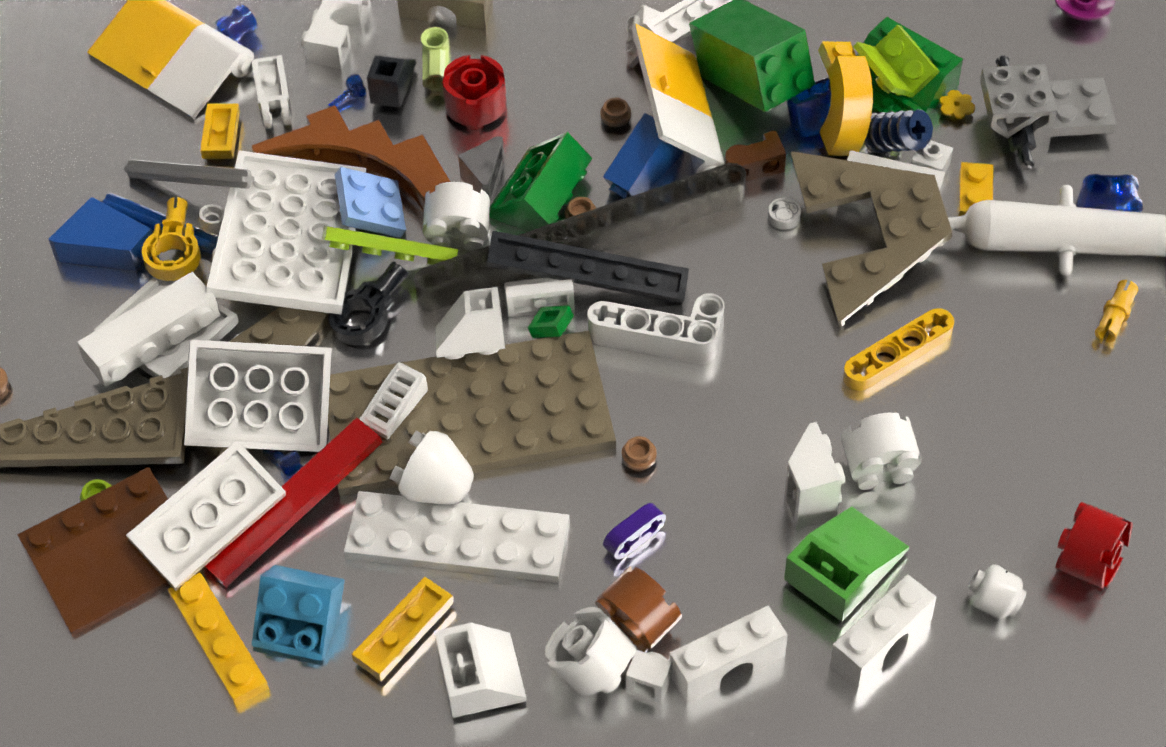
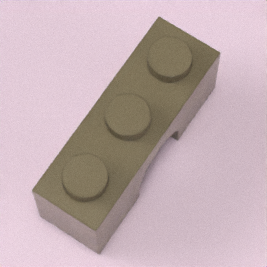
[397,0,493,30]

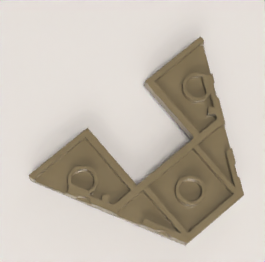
[791,152,952,327]

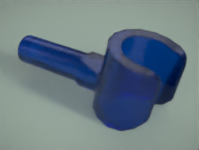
[328,74,366,107]
[262,449,303,476]

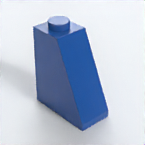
[603,113,684,202]
[48,197,152,271]

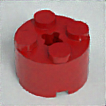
[442,55,507,130]
[1055,502,1133,589]

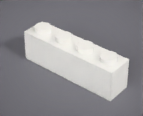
[77,272,220,387]

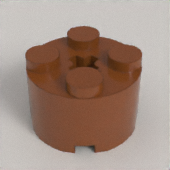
[595,566,682,653]

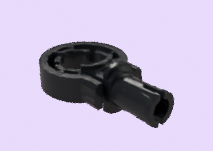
[329,262,408,345]

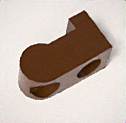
[725,130,786,183]

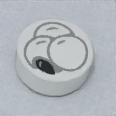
[768,198,801,230]

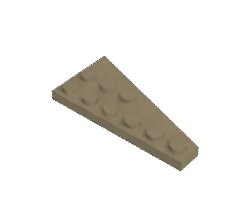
[0,367,188,467]

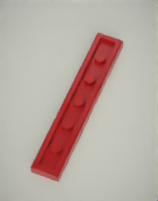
[203,418,383,588]

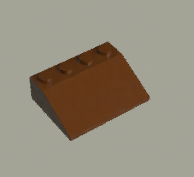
[17,467,170,636]

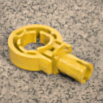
[142,197,201,281]

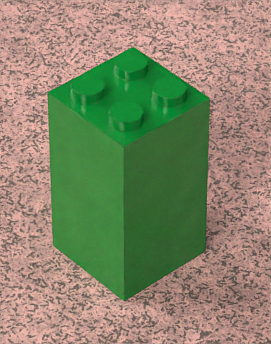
[689,0,815,112]

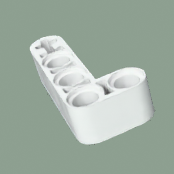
[587,293,725,364]

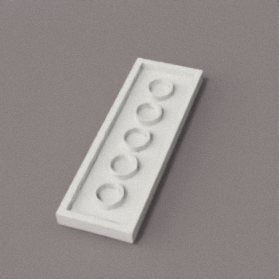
[344,491,570,584]

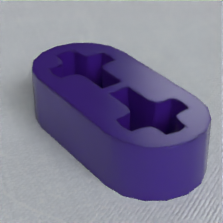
[603,503,666,560]

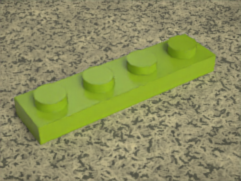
[322,226,458,267]

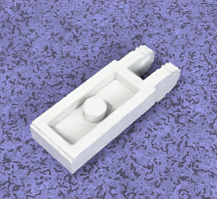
[252,55,292,129]

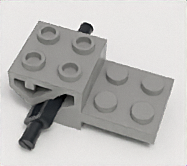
[980,56,1117,170]

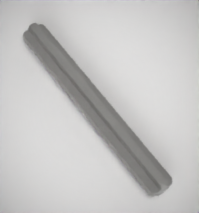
[124,159,255,189]

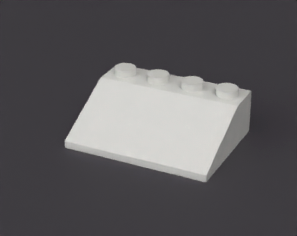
[184,340,332,452]

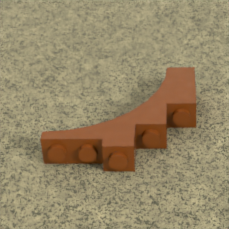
[251,105,451,215]

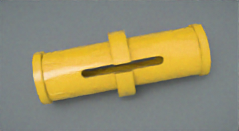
[1095,280,1139,343]

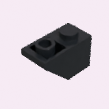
[367,55,416,108]

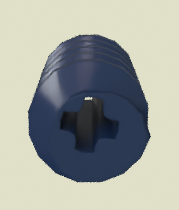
[864,109,933,153]

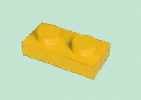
[200,104,240,159]
[958,162,993,217]

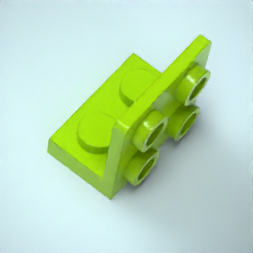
[853,25,940,98]

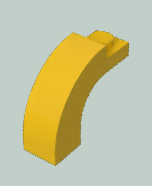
[818,41,873,156]

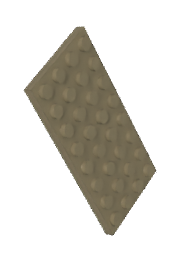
[328,331,616,497]

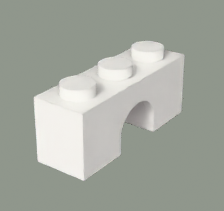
[301,0,371,69]
[830,574,936,689]
[669,605,788,704]

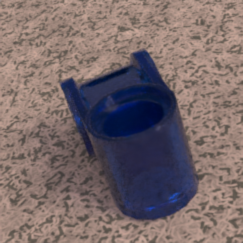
[1076,174,1143,213]

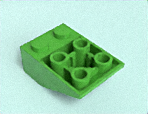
[784,506,909,622]

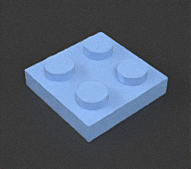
[335,167,406,238]

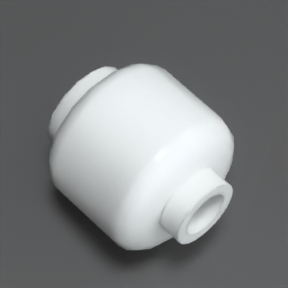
[968,564,1027,620]

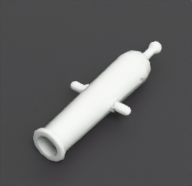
[948,185,1166,276]

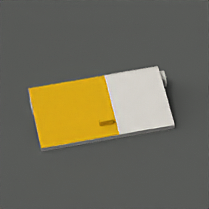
[87,0,254,119]
[631,23,726,183]

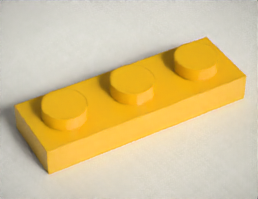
[352,576,454,681]

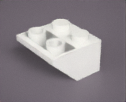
[436,287,505,360]
[784,422,845,529]
[434,623,527,718]

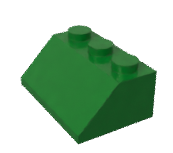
[857,16,963,115]
[489,132,593,233]

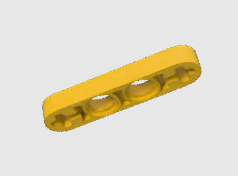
[843,308,954,391]

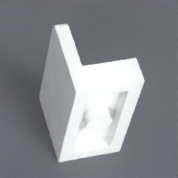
[504,278,575,318]

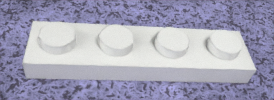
[643,0,732,44]

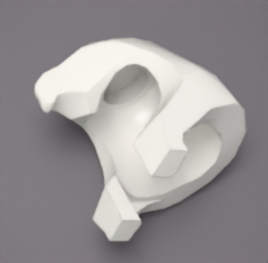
[390,431,474,505]

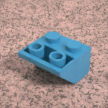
[251,565,345,661]

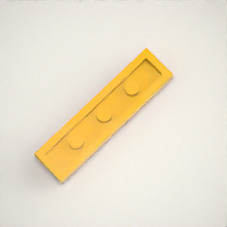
[167,572,269,707]

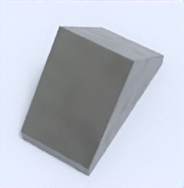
[458,136,504,204]

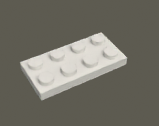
[126,440,286,591]

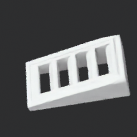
[360,362,428,440]

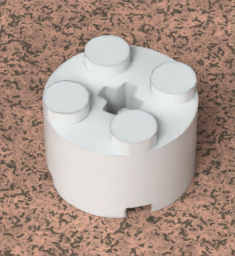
[422,182,490,252]
[841,413,922,490]
[545,607,636,696]

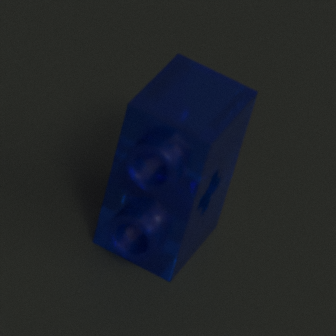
[786,77,831,138]

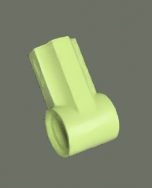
[421,27,451,92]

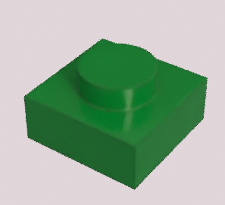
[528,305,574,338]

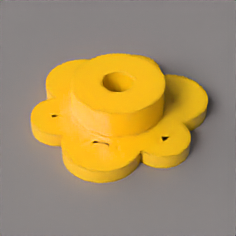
[939,90,975,119]

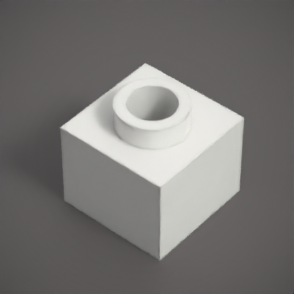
[911,140,953,174]
[626,650,672,705]

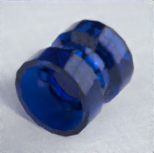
[215,4,258,43]

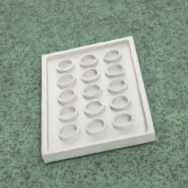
[206,151,366,315]

